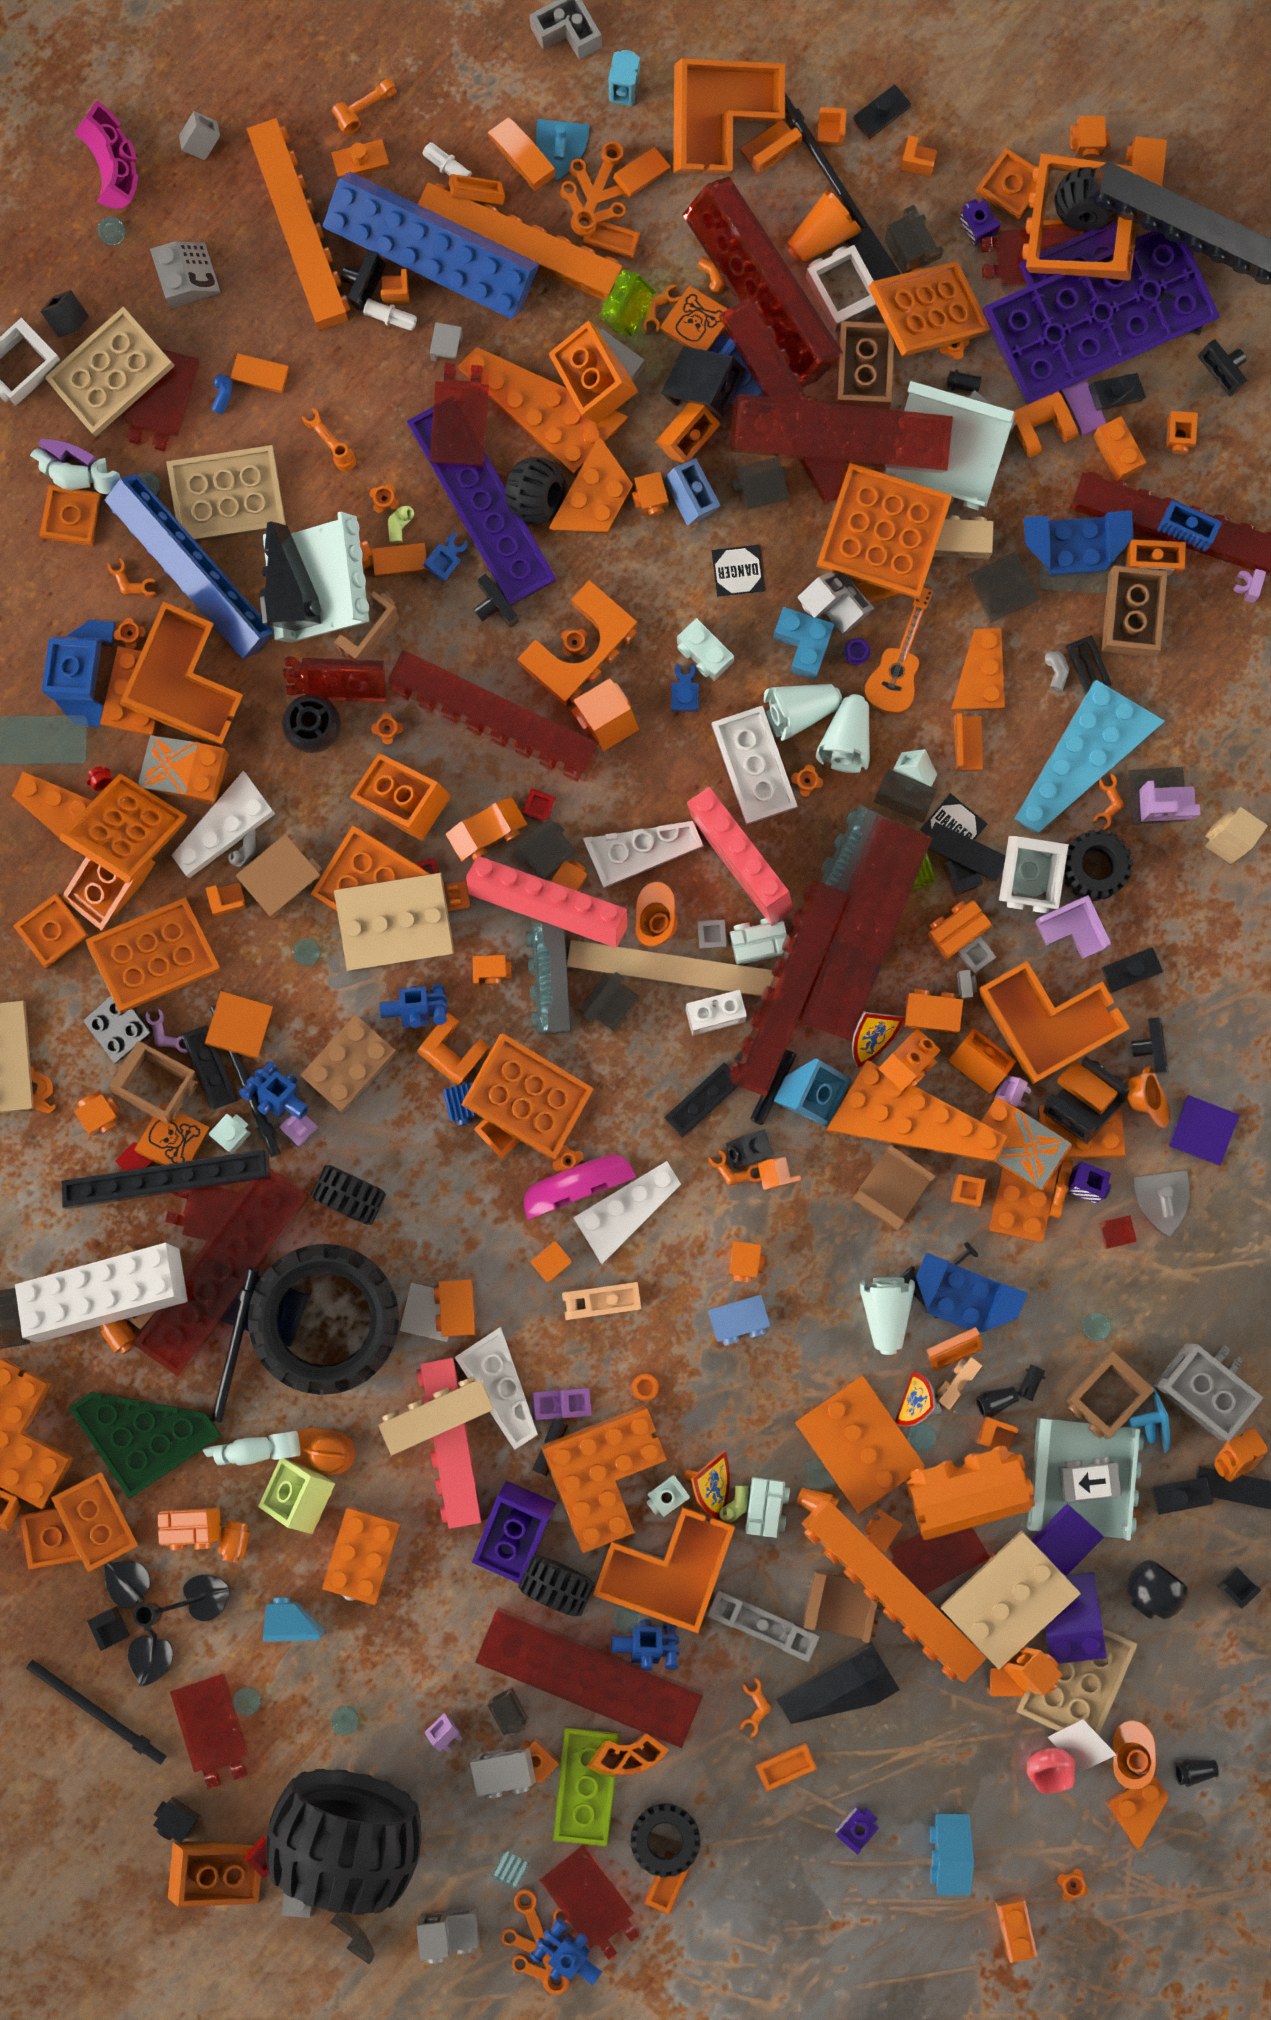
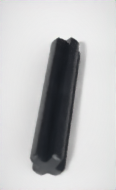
[750,1049,796,1125]

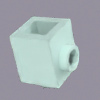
[209,1114,251,1154]

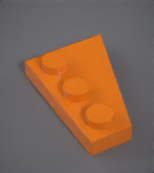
[950,628,1005,711]
[12,772,92,853]

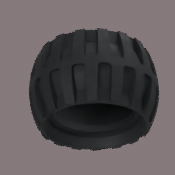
[248,1244,399,1395]
[266,1769,421,1915]

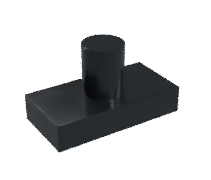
[853,84,911,140]
[341,250,386,311]
[1198,339,1248,397]
[1088,373,1146,411]
[473,573,519,628]
[1101,947,1163,993]
[1131,1017,1169,1074]
[1152,1476,1214,1515]

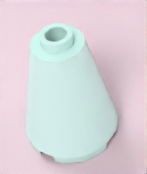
[764,684,842,741]
[816,694,870,773]
[860,1277,915,1355]

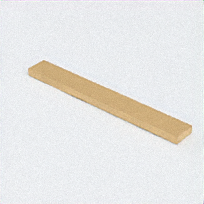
[567,940,785,1000]

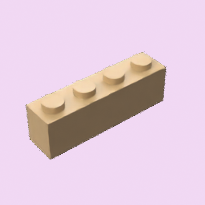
[933,515,993,559]
[1205,807,1268,864]
[378,1376,495,1456]

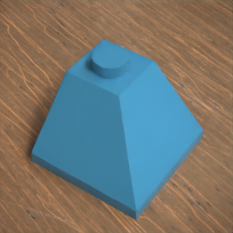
[774,1058,851,1127]
[263,1596,325,1642]

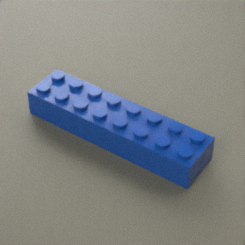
[322,172,540,319]

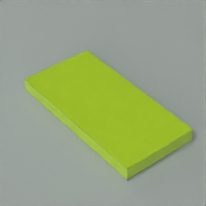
[553,1726,620,1847]

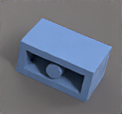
[663,458,721,526]
[708,1295,770,1346]

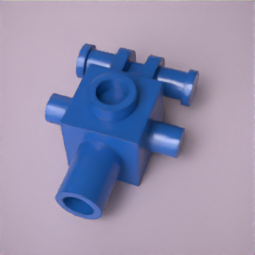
[380,984,448,1028]
[239,1061,309,1120]
[611,1619,680,1671]
[530,1918,602,1985]

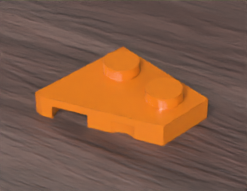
[1106,1775,1169,1850]

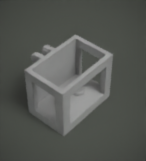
[1152,1343,1264,1441]

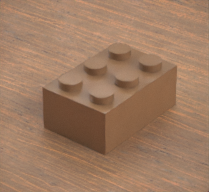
[836,321,894,412]
[1101,566,1168,657]
[300,1014,398,1114]

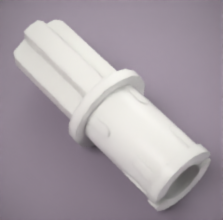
[422,142,472,177]
[363,298,417,330]

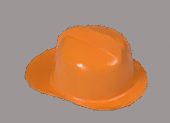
[635,882,678,946]
[1124,1066,1170,1128]
[291,1428,356,1475]
[1113,1720,1157,1790]

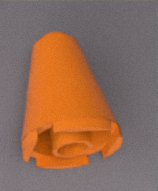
[787,189,862,263]

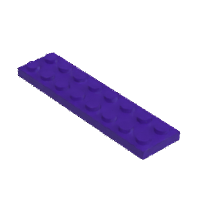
[407,396,556,606]

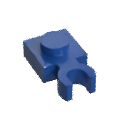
[422,532,468,582]
[671,664,698,712]

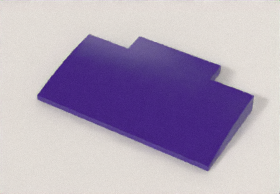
[982,219,1220,405]

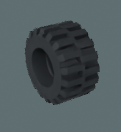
[1064,829,1133,901]
[310,1165,386,1225]
[518,1555,595,1616]
[630,1803,700,1878]

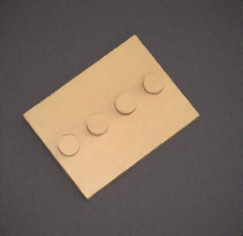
[44,307,175,437]
[166,445,286,540]
[334,873,455,971]
[0,1001,34,1113]
[940,1530,1081,1669]
[1016,1628,1138,1735]

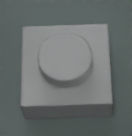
[697,920,727,950]
[957,936,996,974]
[956,970,977,1000]
[282,1894,312,1918]

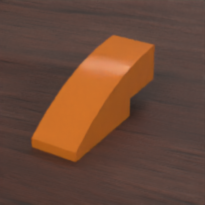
[487,117,556,192]

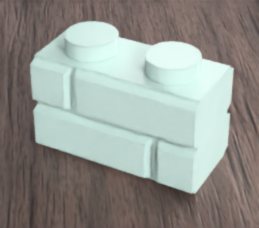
[729,918,790,965]
[745,1477,790,1538]

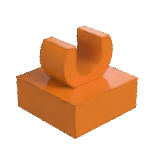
[444,881,471,912]

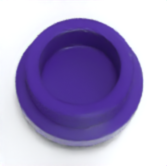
[843,638,871,665]

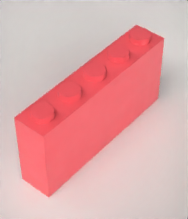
[687,787,794,926]

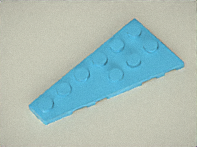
[1014,680,1165,833]

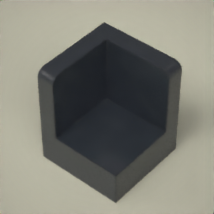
[40,290,89,337]
[943,861,983,896]
[1216,1567,1261,1609]
[87,1606,130,1651]

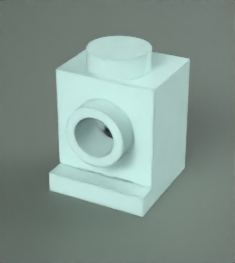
[646,1474,690,1517]

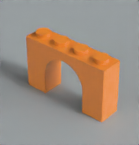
[517,580,638,706]

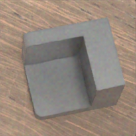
[179,111,220,160]
[430,322,463,362]

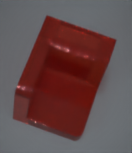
[1099,1215,1137,1249]

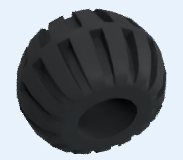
[1054,167,1118,232]
[505,457,566,524]

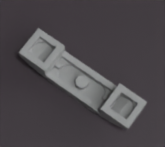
[707,1590,820,1662]

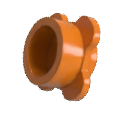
[939,340,970,360]
[369,484,399,514]
[114,618,146,649]
[561,629,588,657]
[371,712,404,745]
[791,765,823,797]
[553,1146,584,1171]
[1057,1868,1089,1901]

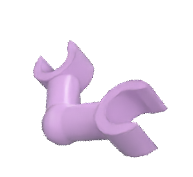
[146,1009,187,1053]

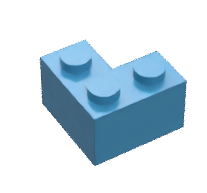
[773,607,834,681]
[930,1814,974,1895]

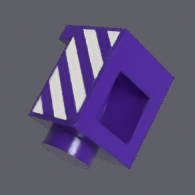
[959,199,1001,246]
[1067,1161,1111,1204]
[835,1806,879,1855]

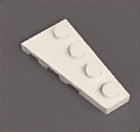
[172,771,275,878]
[583,821,703,889]
[573,1161,681,1264]
[455,1327,538,1450]

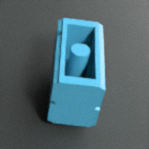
[608,50,640,106]

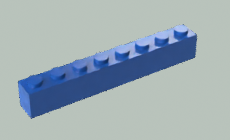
[104,474,274,659]

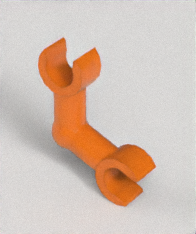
[642,285,681,334]
[107,558,157,598]
[1092,774,1124,830]
[708,1150,761,1186]
[1049,1160,1073,1218]
[740,1677,771,1738]

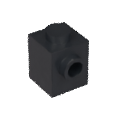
[153,1797,200,1843]

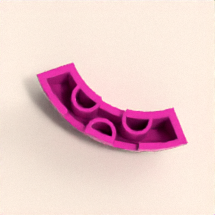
[74,100,138,209]
[524,1154,636,1220]

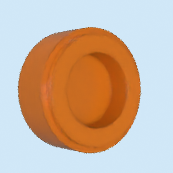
[631,1373,659,1401]

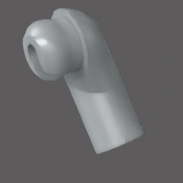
[1045,651,1069,691]
[229,830,257,867]

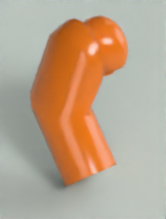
[697,256,727,293]

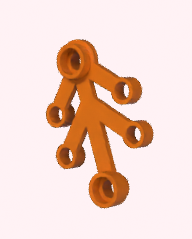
[560,141,629,236]
[501,1888,578,1995]

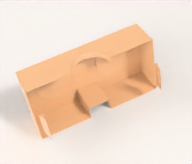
[936,1357,988,1413]

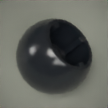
[282,694,341,753]
[1127,1559,1188,1619]

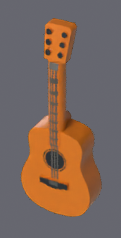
[864,587,934,715]

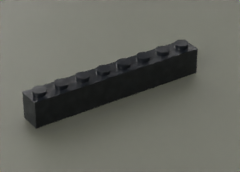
[1087,161,1271,285]

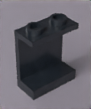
[661,346,746,417]
[1043,1056,1130,1144]

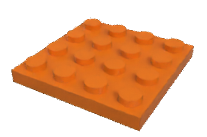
[816,463,953,599]

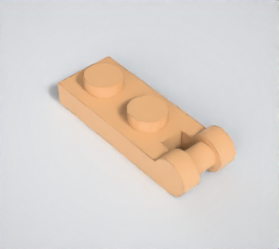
[562,1282,641,1320]

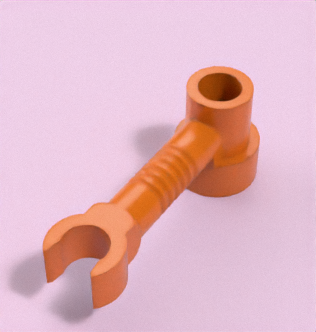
[332,78,397,135]
[302,408,357,472]

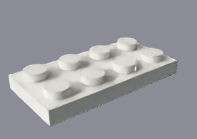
[711,705,798,825]

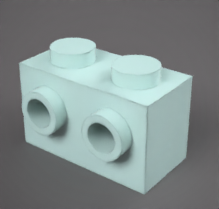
[677,618,734,681]

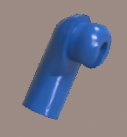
[211,374,233,415]

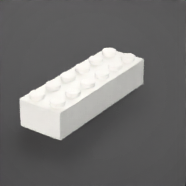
[15,1243,188,1343]

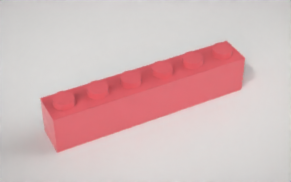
[466,856,627,948]
[417,1357,483,1529]

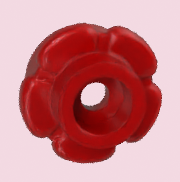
[86,766,113,791]

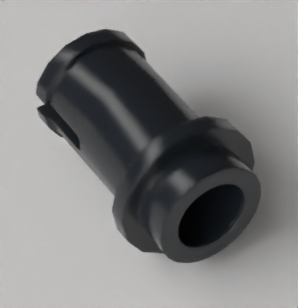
[946,369,981,392]
[1017,1364,1046,1401]

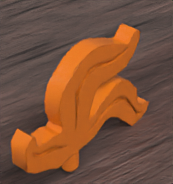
[26,1066,56,1114]

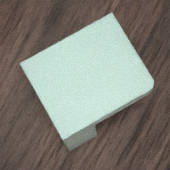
[893,749,937,794]

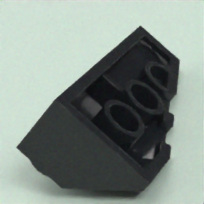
[260,521,321,631]
[776,1641,900,1724]

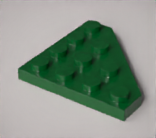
[68,1392,222,1499]

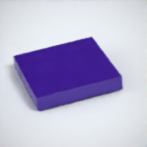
[1168,1095,1239,1166]
[1032,1503,1104,1576]

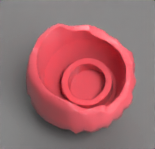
[1027,1747,1075,1794]

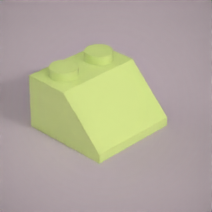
[258,1458,335,1534]

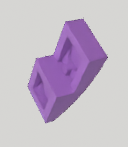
[1060,379,1106,438]
[38,439,97,470]
[531,1388,591,1420]

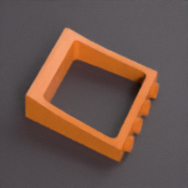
[1023,153,1143,281]

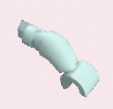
[30,448,120,494]
[202,1431,301,1466]

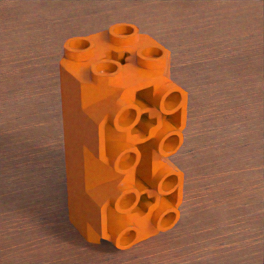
[907,1446,1035,1540]

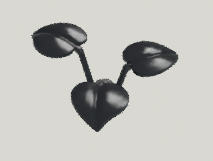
[104,1561,231,1687]

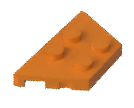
[549,437,633,533]

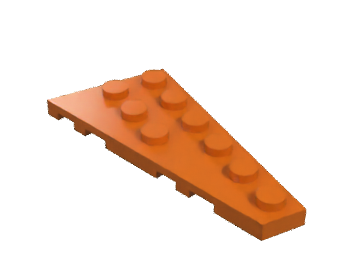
[458,347,629,476]
[826,1060,1009,1163]

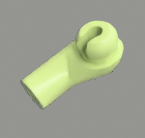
[388,506,414,544]
[719,1486,749,1523]

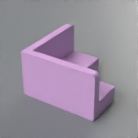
[1139,781,1200,822]
[1035,895,1111,959]

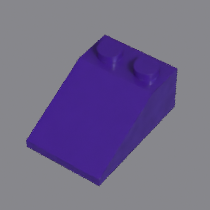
[472,1480,557,1583]
[1045,1572,1107,1664]

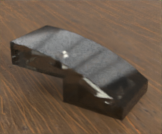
[330,1912,375,1965]

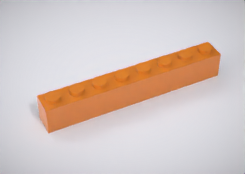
[246,118,350,331]
[418,182,622,303]
[801,1500,987,1683]

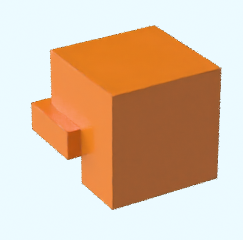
[571,678,640,752]

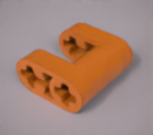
[1013,391,1078,459]
[417,1013,491,1086]

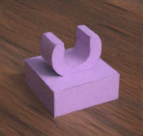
[1233,569,1266,603]
[994,1075,1031,1107]
[279,1115,319,1147]
[424,1713,462,1752]

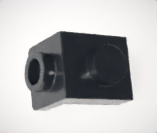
[726,1129,774,1169]

